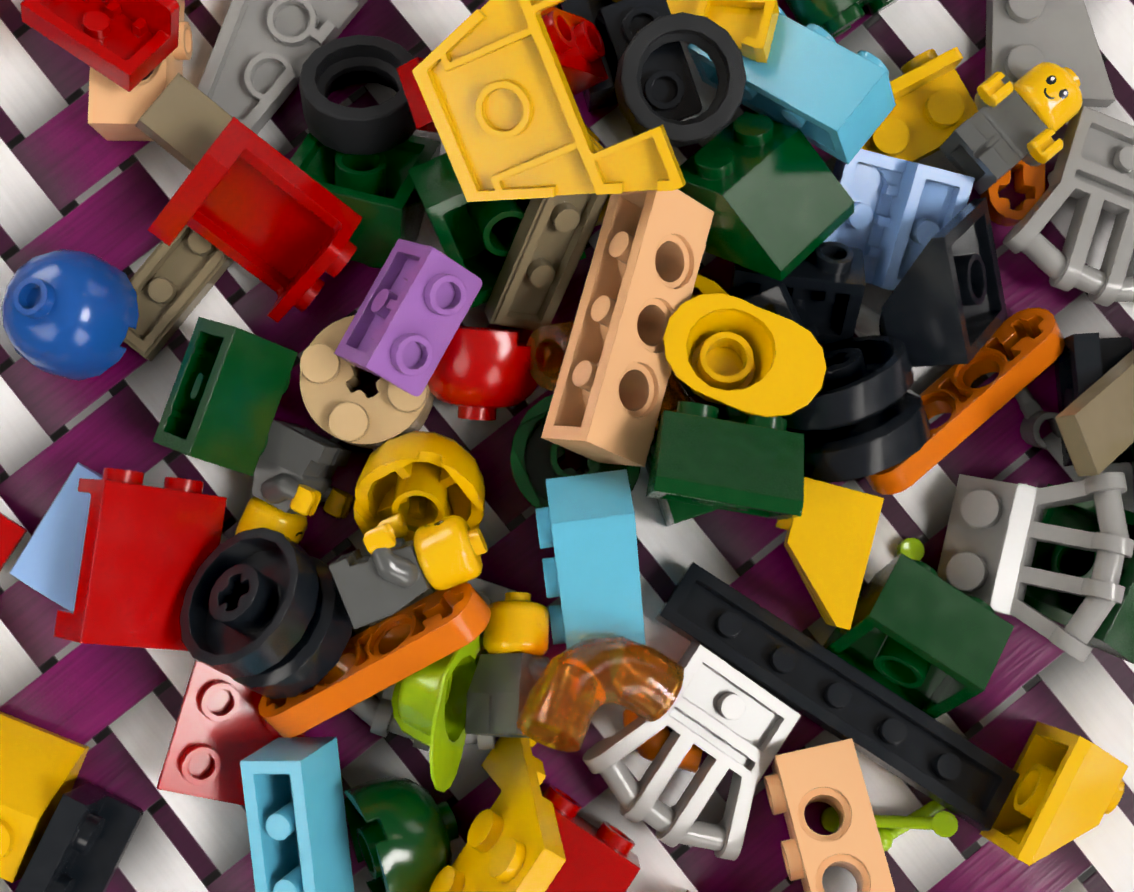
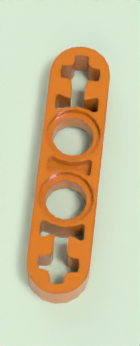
[865,307,1065,495]
[258,582,491,738]

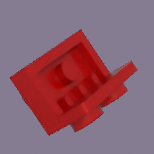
[20,0,180,92]

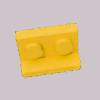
[861,47,978,163]

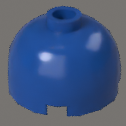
[1,249,139,381]

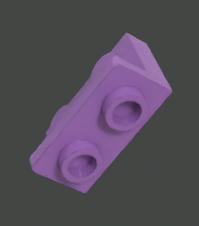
[334,238,482,397]

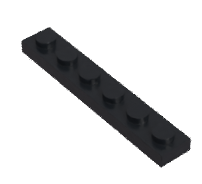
[655,562,1020,831]

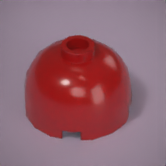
[427,326,547,421]

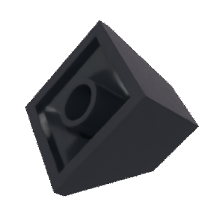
[879,197,1008,367]

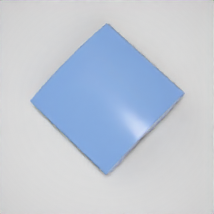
[823,149,975,291]
[10,462,103,611]

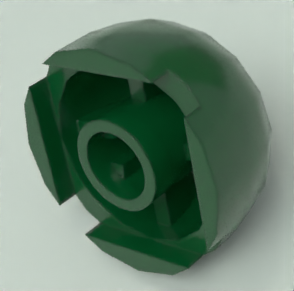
[344,777,459,892]

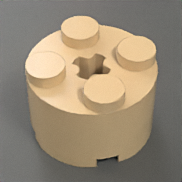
[300,315,435,449]

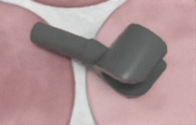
[1014,386,1062,449]

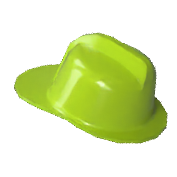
[391,636,487,792]

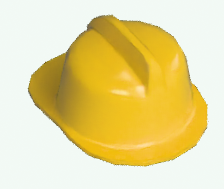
[663,293,826,417]

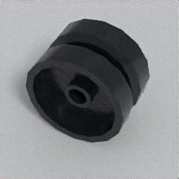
[781,335,930,483]
[179,527,353,699]

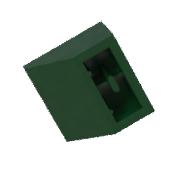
[153,317,298,476]

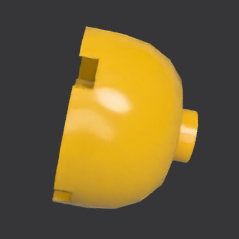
[353,431,485,541]

